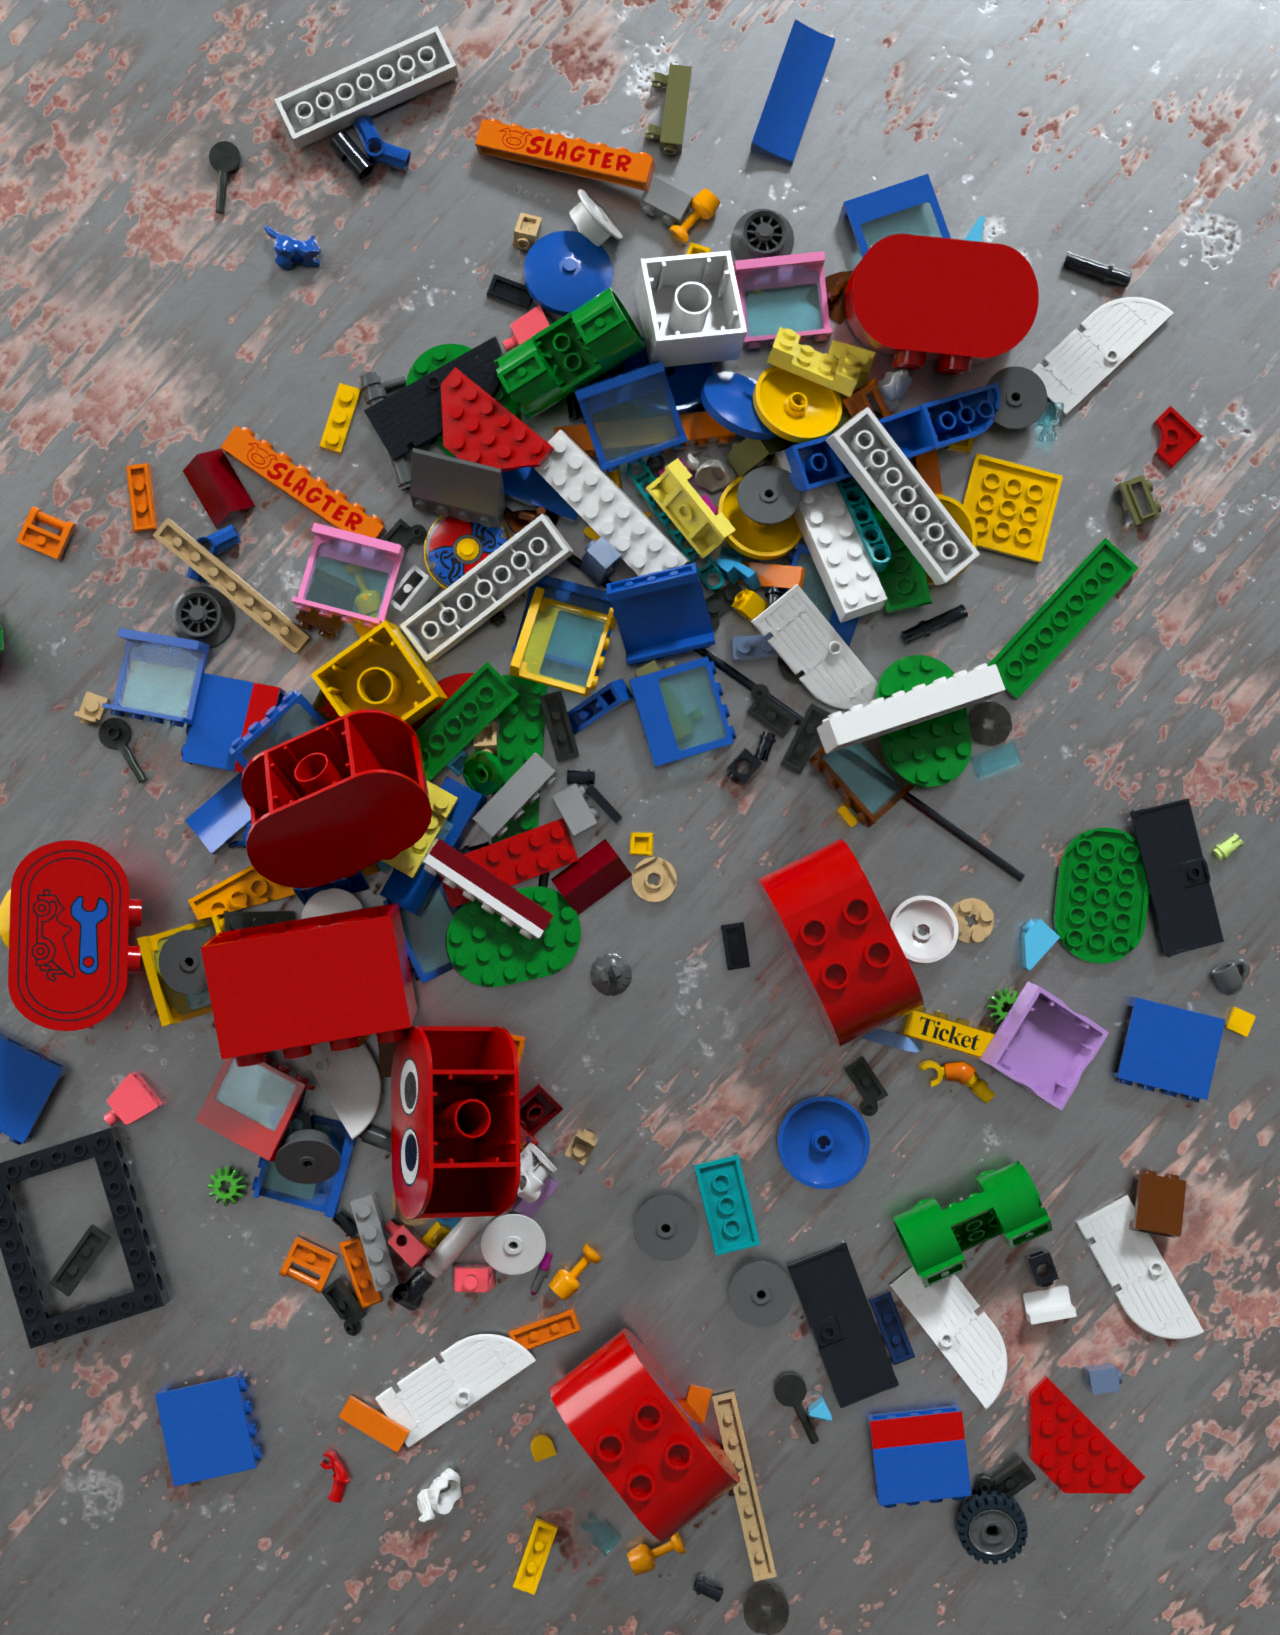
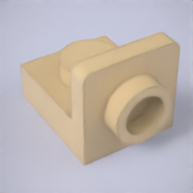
[513,213,542,251]
[74,691,110,726]
[474,722,498,757]
[564,1129,598,1165]

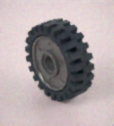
[957,1491,1028,1565]

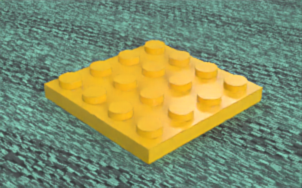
[962,453,1063,564]

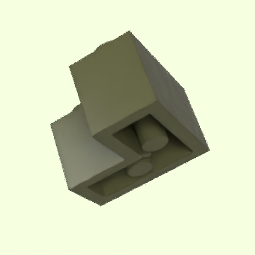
[726,436,794,477]

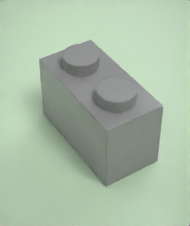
[640,176,693,226]
[390,564,440,618]
[552,783,600,837]

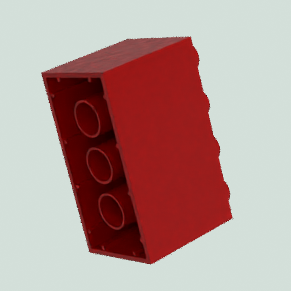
[201,903,418,1067]

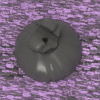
[590,953,632,996]

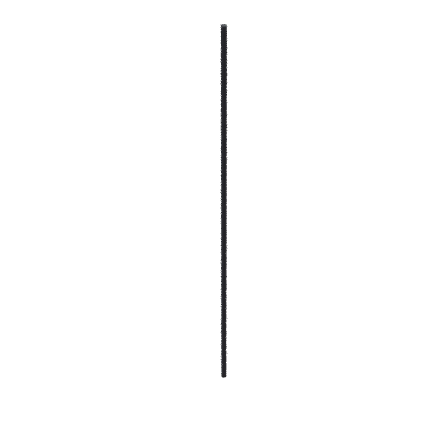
[504,507,1025,882]

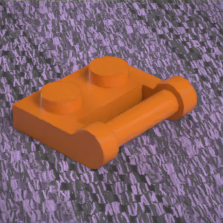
[841,378,894,420]
[16,506,76,561]
[279,1237,338,1294]

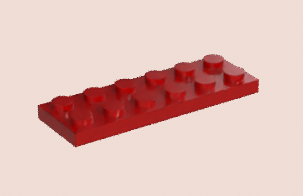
[439,818,579,908]

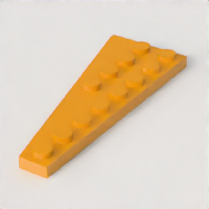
[188,863,381,920]

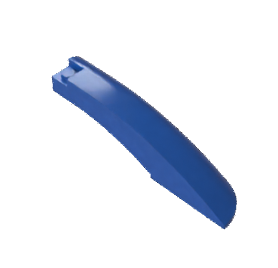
[785,382,1000,492]

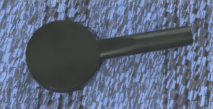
[209,141,241,214]
[98,718,147,783]
[774,1373,819,1444]

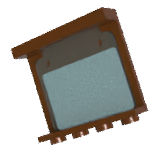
[808,736,915,828]

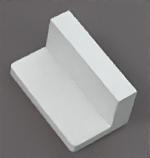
[1022,1286,1077,1325]

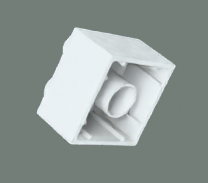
[634,251,747,367]

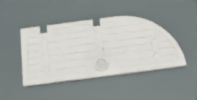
[1031,297,1174,416]
[751,584,877,710]
[304,1037,382,1140]
[1076,1195,1205,1340]
[890,1266,1008,1410]
[375,1334,536,1448]

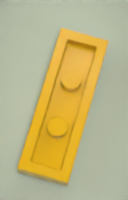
[319,383,362,455]
[513,1518,558,1595]

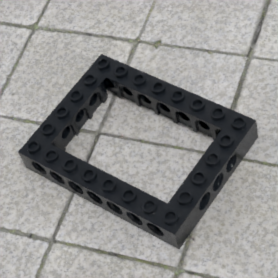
[0,1126,170,1349]

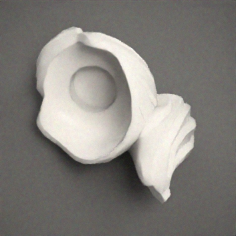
[867,368,913,413]
[687,451,737,493]
[417,1468,461,1523]

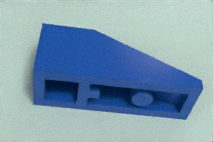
[567,679,634,735]

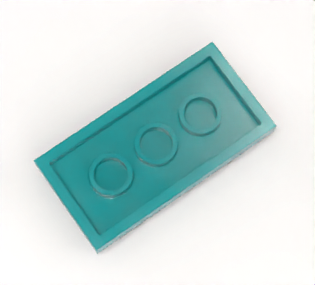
[694,1154,760,1256]

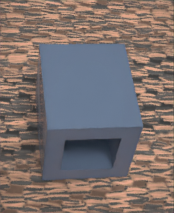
[1085,1363,1122,1395]

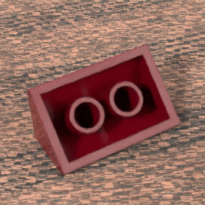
[183,449,256,529]
[551,839,632,915]
[519,1082,563,1136]

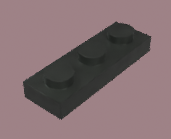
[539,690,579,762]
[781,703,831,774]
[224,911,294,932]
[50,1224,112,1297]

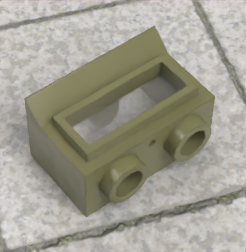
[1114,475,1161,529]

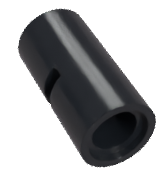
[329,131,375,181]

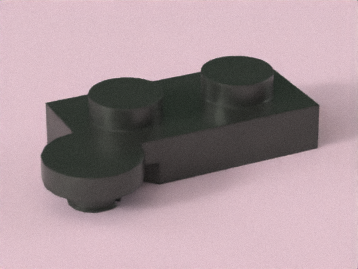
[382,518,427,549]
[705,582,742,631]
[747,684,797,738]
[843,1056,888,1116]
[321,1278,367,1336]
[975,1458,1036,1498]

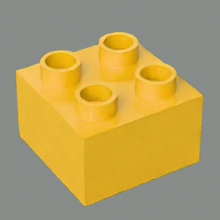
[311,620,448,726]

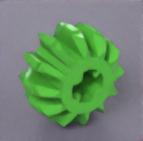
[986,988,1018,1025]
[207,1166,247,1206]

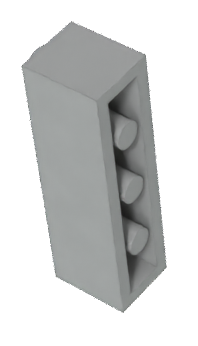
[472,752,556,838]
[350,1192,401,1292]

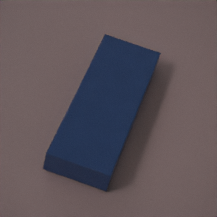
[868,1291,915,1365]

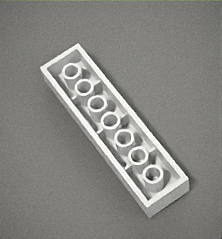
[274,26,459,150]
[826,407,980,585]
[534,430,690,576]
[772,449,887,623]
[399,514,574,663]
[817,663,1005,754]

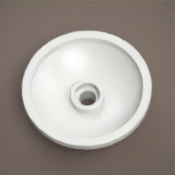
[890,896,959,964]

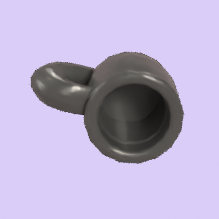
[1212,959,1250,996]

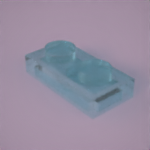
[970,741,1022,778]

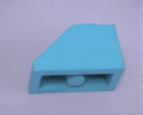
[1020,919,1060,971]

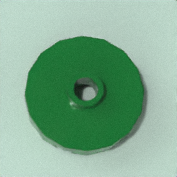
[463,750,505,796]

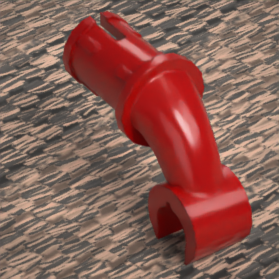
[320,1450,351,1503]

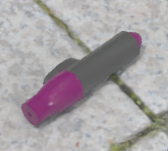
[530,1252,553,1296]

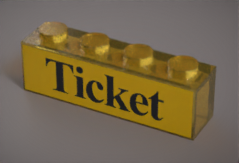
[899,1007,995,1058]

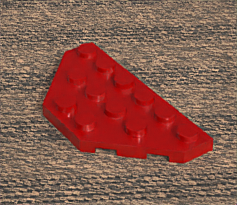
[441,367,555,472]
[1029,1375,1145,1494]

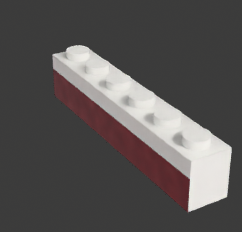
[420,838,554,940]

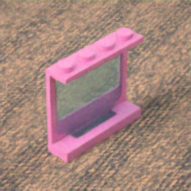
[734,251,833,349]
[291,523,405,629]

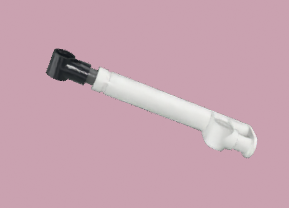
[392,1142,558,1311]

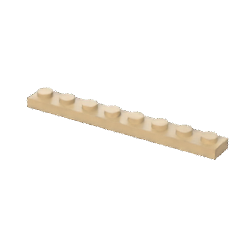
[153,518,311,654]
[712,1391,777,1582]

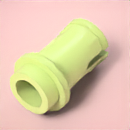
[1213,834,1244,861]

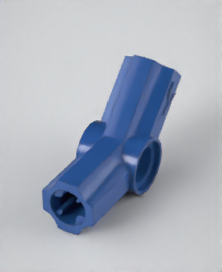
[353,116,411,171]
[186,525,242,584]

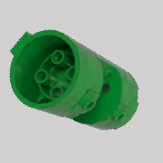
[494,287,646,420]
[892,1160,1052,1288]

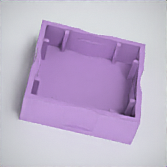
[980,982,1109,1111]

